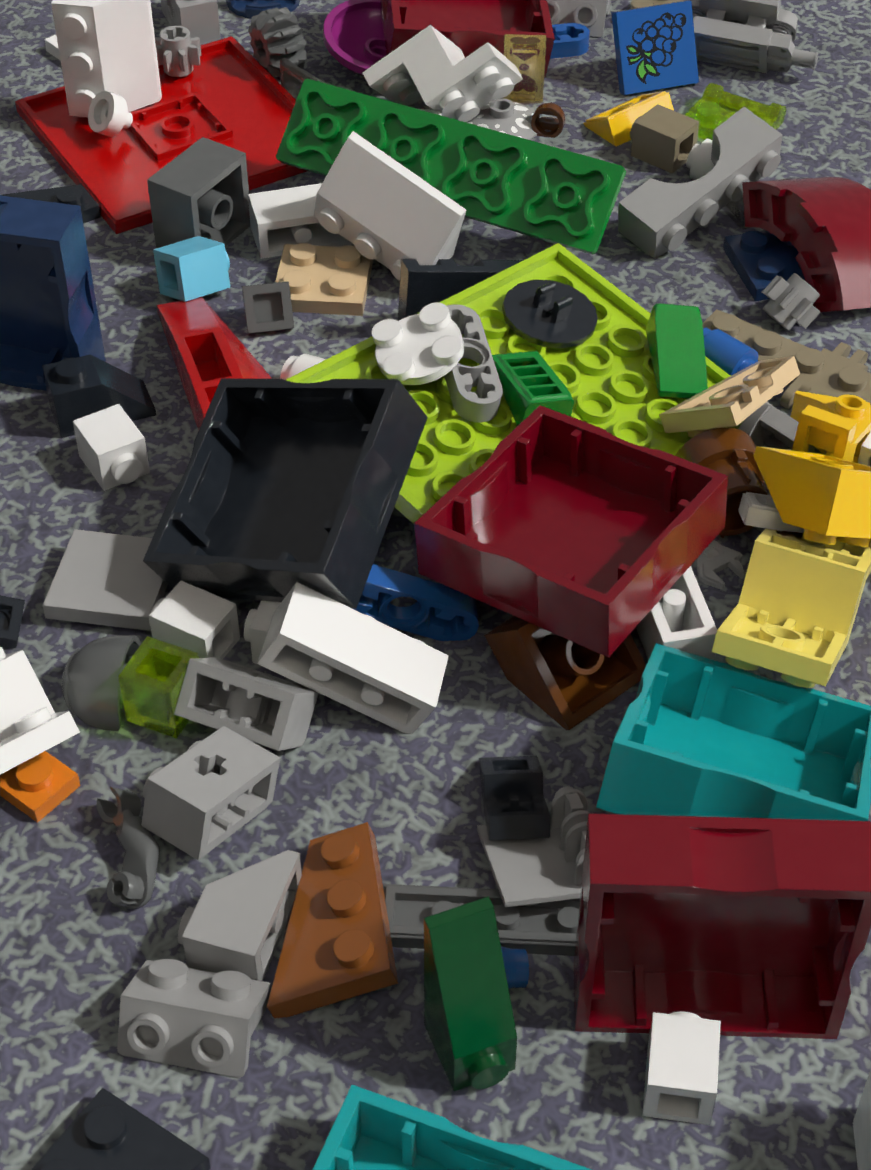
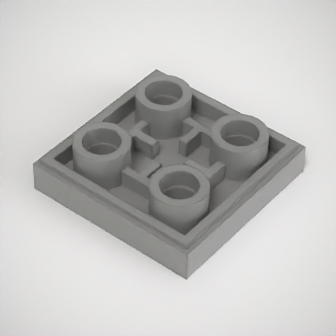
[43,529,168,631]

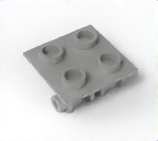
[477,786,594,907]

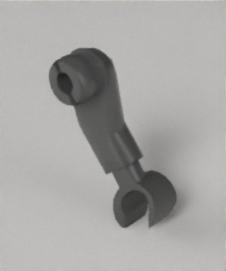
[97,787,160,909]

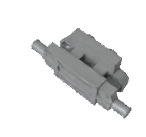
[685,0,819,73]

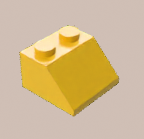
[754,446,871,547]

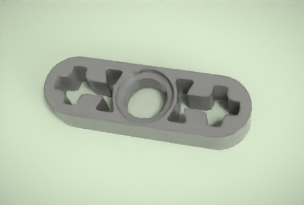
[445,304,503,422]

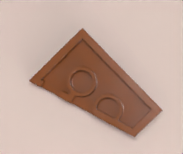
[267,822,398,1019]

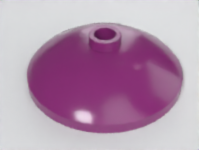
[323,0,386,77]

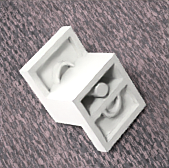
[362,25,523,122]
[0,646,80,775]

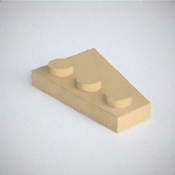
[659,356,800,437]

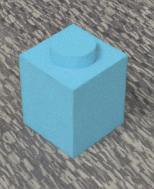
[153,236,230,302]

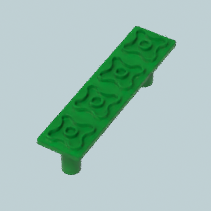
[276,79,626,255]

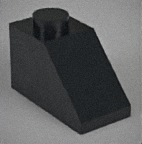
[42,354,157,438]

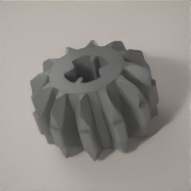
[248,7,307,77]

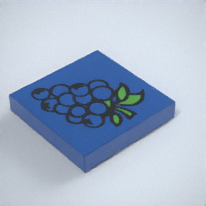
[611,0,699,95]

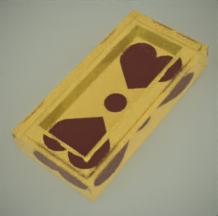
[503,34,546,103]

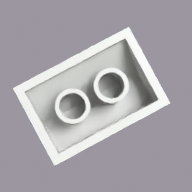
[51,0,162,117]
[314,131,466,281]

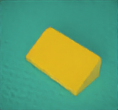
[583,91,674,147]

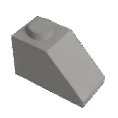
[178,850,302,981]

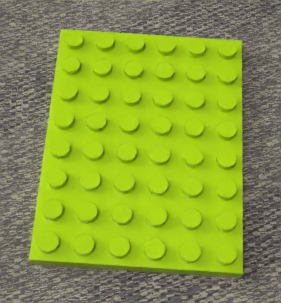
[286,243,744,524]

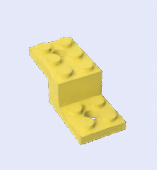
[711,529,871,688]

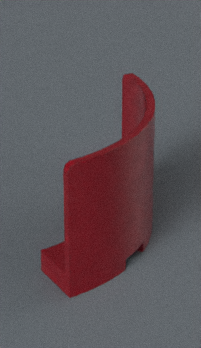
[742,177,871,312]

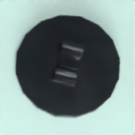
[502,280,598,348]

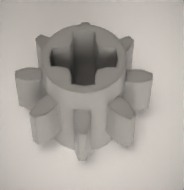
[155,26,201,77]
[762,273,820,331]

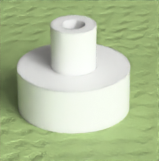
[88,91,133,137]

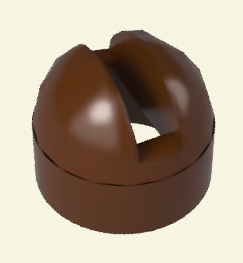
[531,102,565,138]

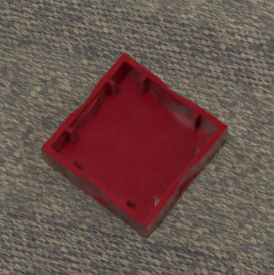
[414,405,728,657]
[574,814,871,1039]

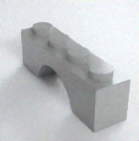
[618,107,782,259]

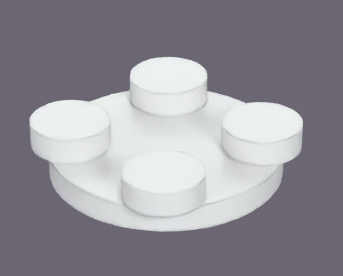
[372,302,464,385]

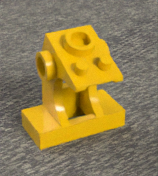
[790,391,871,463]

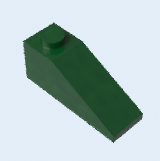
[424,896,517,1091]

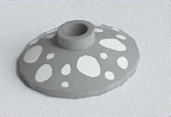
[466,98,537,140]

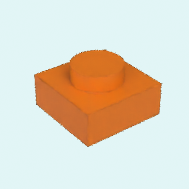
[0,751,81,823]

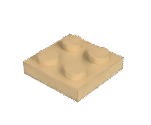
[275,243,373,316]

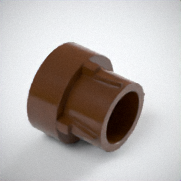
[676,427,768,538]

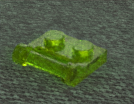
[685,83,786,140]

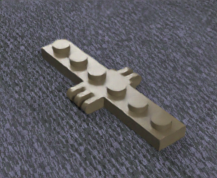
[703,309,871,409]

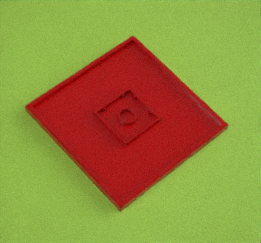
[15,36,308,234]

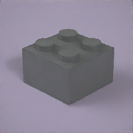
[147,137,251,248]

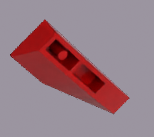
[157,297,272,431]

